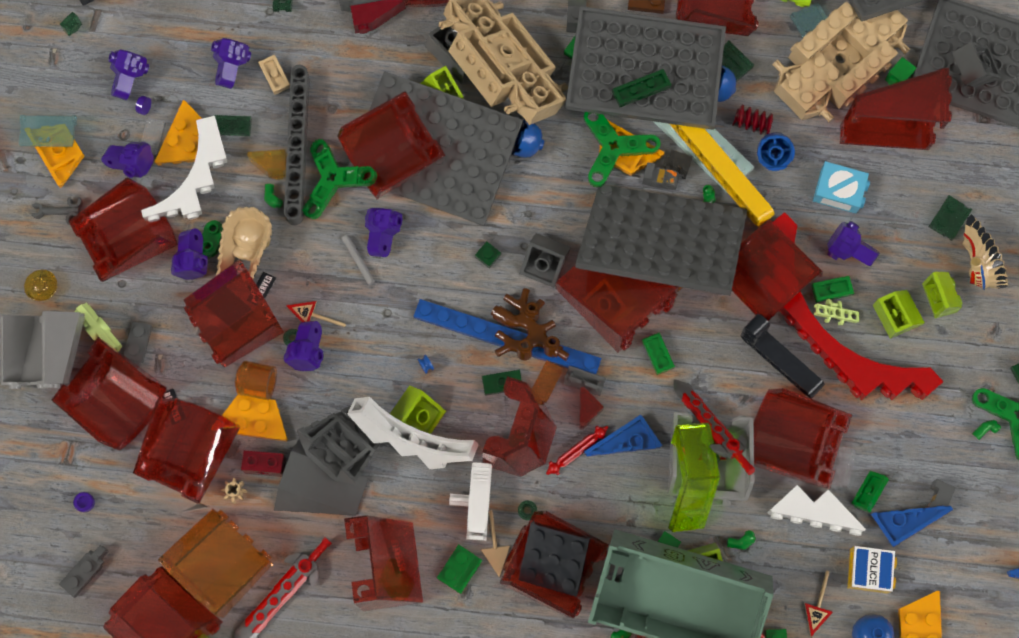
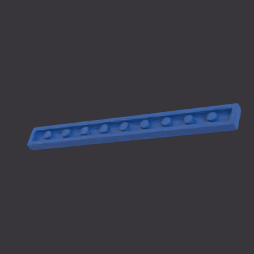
[413,299,601,374]

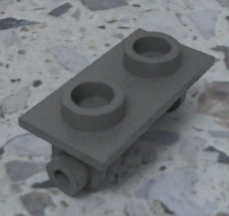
[563,366,606,396]

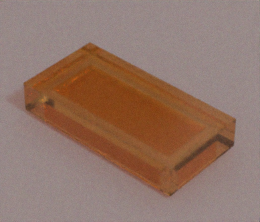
[529,360,564,403]

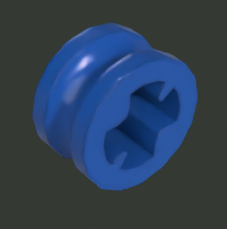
[417,354,434,374]

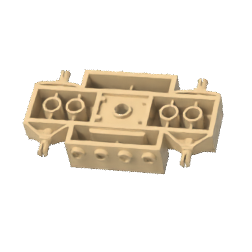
[439,0,568,125]
[772,1,910,122]

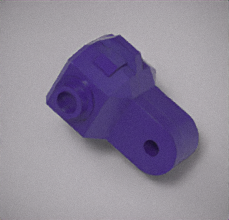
[211,38,251,89]
[108,49,149,100]
[101,142,154,178]
[365,207,403,257]
[827,221,880,266]
[171,228,208,280]
[284,321,324,371]

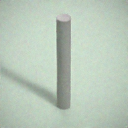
[342,235,375,286]

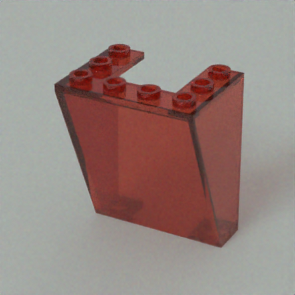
[840,68,952,150]
[555,265,679,353]
[344,515,423,612]

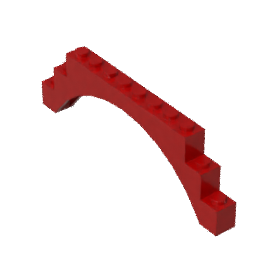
[757,212,944,401]

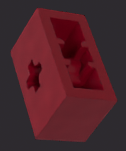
[241,450,286,477]

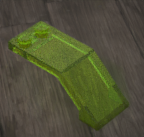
[668,423,720,532]

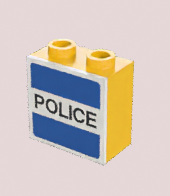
[847,546,897,594]

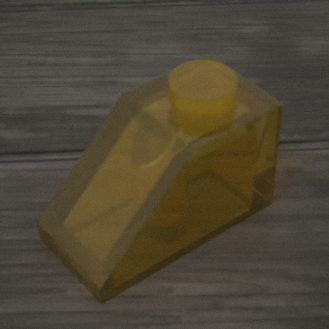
[247,149,287,180]

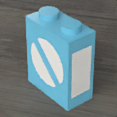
[813,161,870,214]

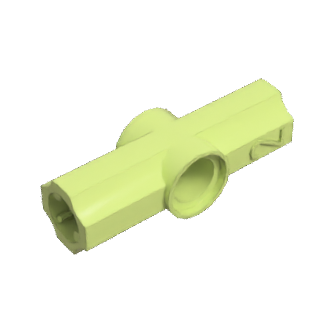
[75,303,122,356]

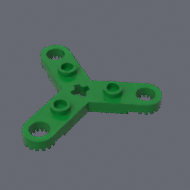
[584,112,661,188]
[303,139,377,219]
[971,388,1019,460]

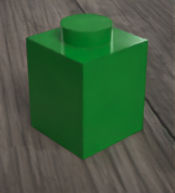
[885,57,917,90]

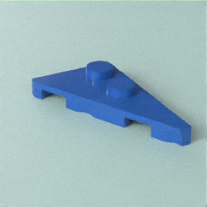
[584,415,662,457]
[871,506,953,547]

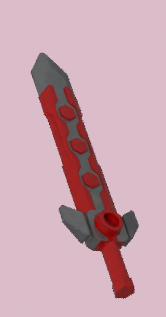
[673,379,755,475]
[234,537,332,638]

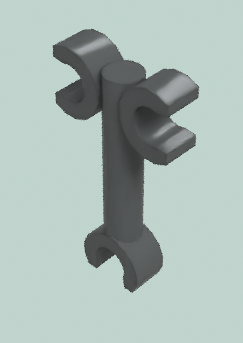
[32,197,83,225]

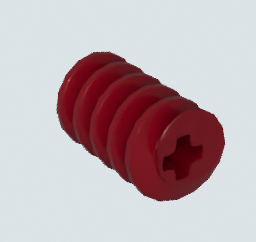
[732,104,773,135]

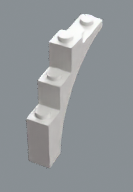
[141,116,227,222]
[347,397,479,469]

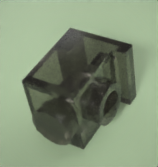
[662,150,693,179]

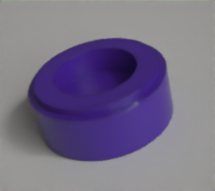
[135,96,152,115]
[73,492,95,513]

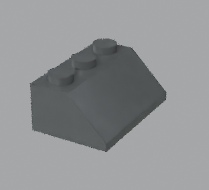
[425,27,469,84]

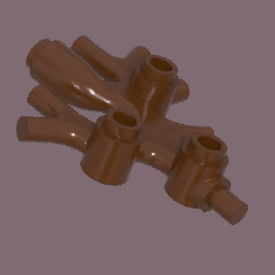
[491,288,570,361]

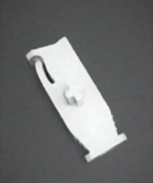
[449,463,492,541]

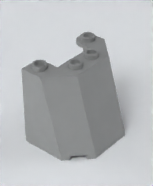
[1,311,85,389]
[668,411,754,507]

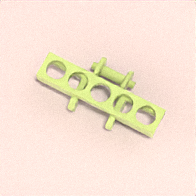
[814,299,859,325]

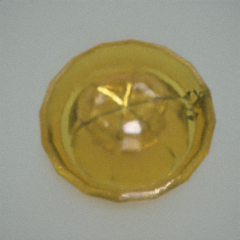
[24,269,57,302]

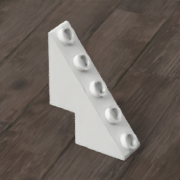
[767,485,866,536]

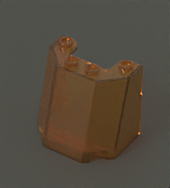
[158,509,273,618]

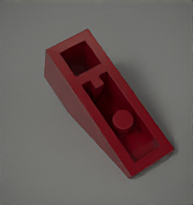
[350,0,406,34]

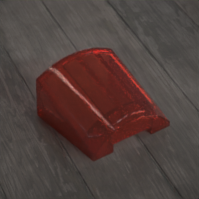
[337,91,445,200]
[69,178,178,282]
[732,220,823,322]
[51,337,167,451]
[753,388,852,490]
[133,398,240,504]

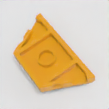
[154,100,202,166]
[599,120,665,176]
[24,124,85,188]
[212,395,288,442]
[898,591,942,638]

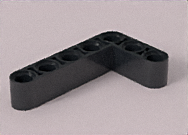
[740,313,825,399]

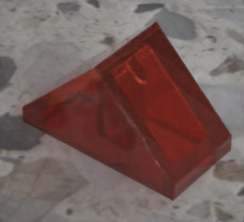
[579,387,604,430]

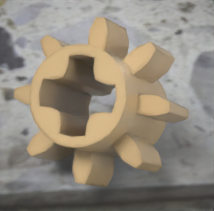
[221,478,247,504]

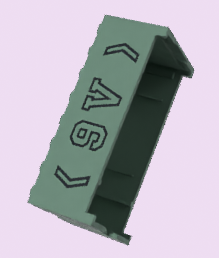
[588,529,774,638]

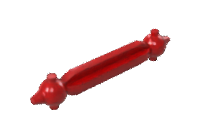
[546,426,609,475]

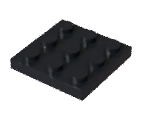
[519,521,591,597]

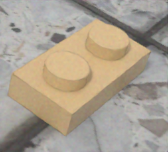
[258,55,290,95]

